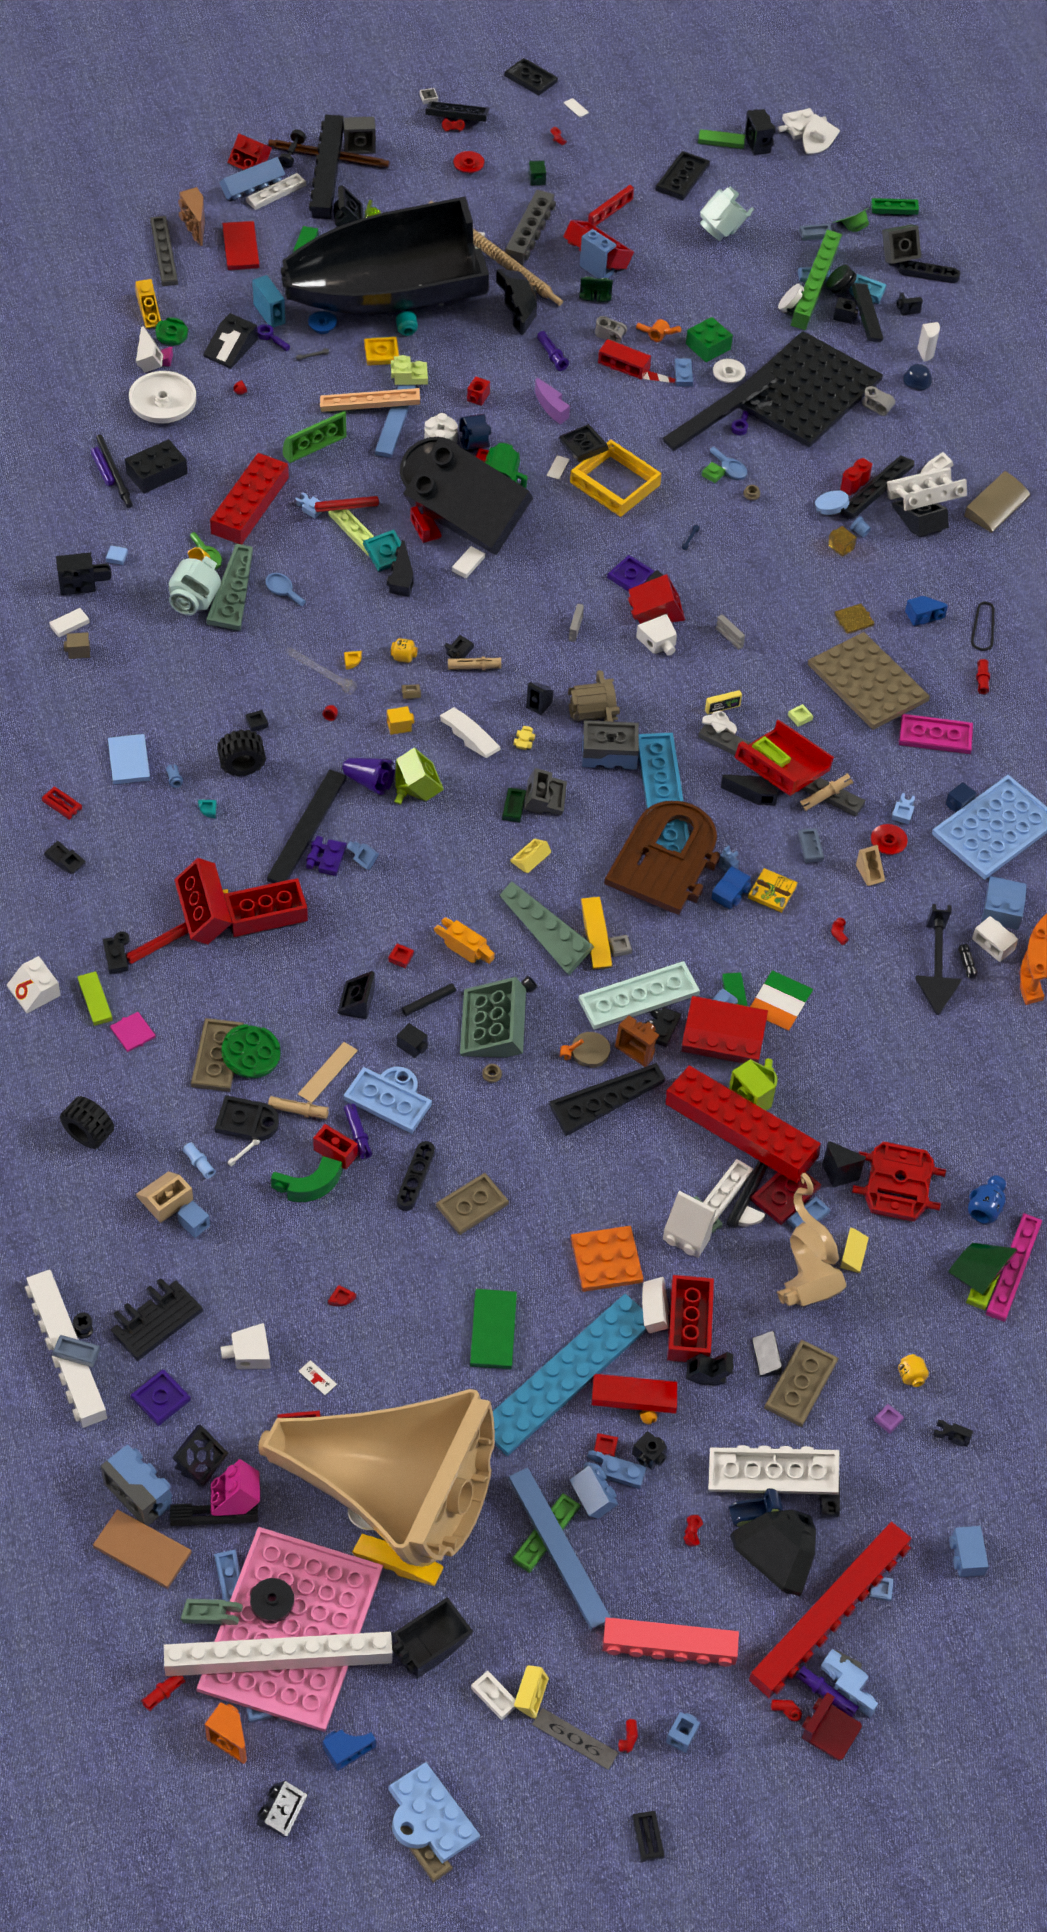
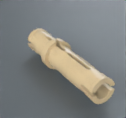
[448,656,501,671]
[800,773,853,811]
[268,1096,329,1120]

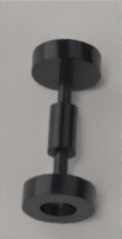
[279,129,306,168]

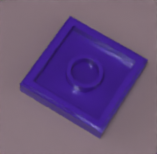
[607,555,655,592]
[131,1369,191,1426]

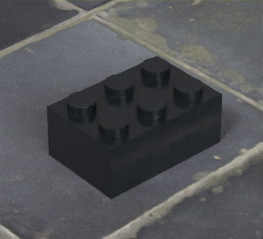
[125,439,188,494]

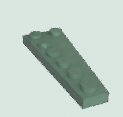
[206,544,253,631]
[500,881,594,976]

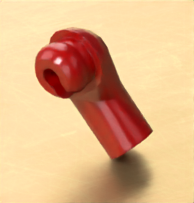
[831,917,849,945]
[771,1699,802,1722]
[618,1719,638,1753]

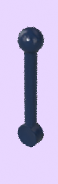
[682,525,700,550]

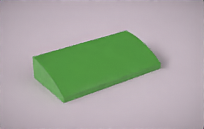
[283,411,346,463]

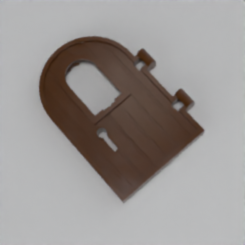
[604,801,721,915]

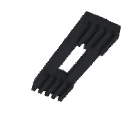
[170,1503,258,1526]

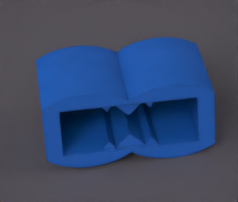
[711,866,752,909]

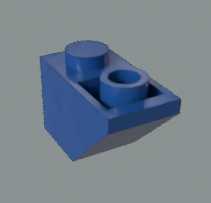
[905,596,948,626]

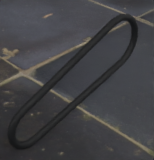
[971,601,995,651]

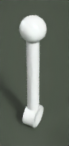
[227,1140,260,1166]

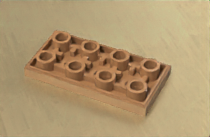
[93,1509,192,1589]

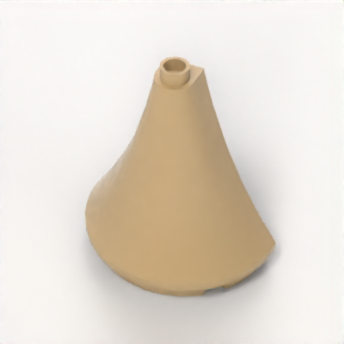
[258,1389,495,1567]

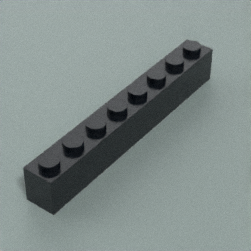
[309,114,344,219]

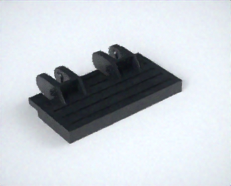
[110,1278,203,1361]

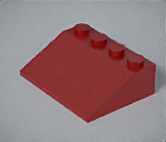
[681,996,768,1064]

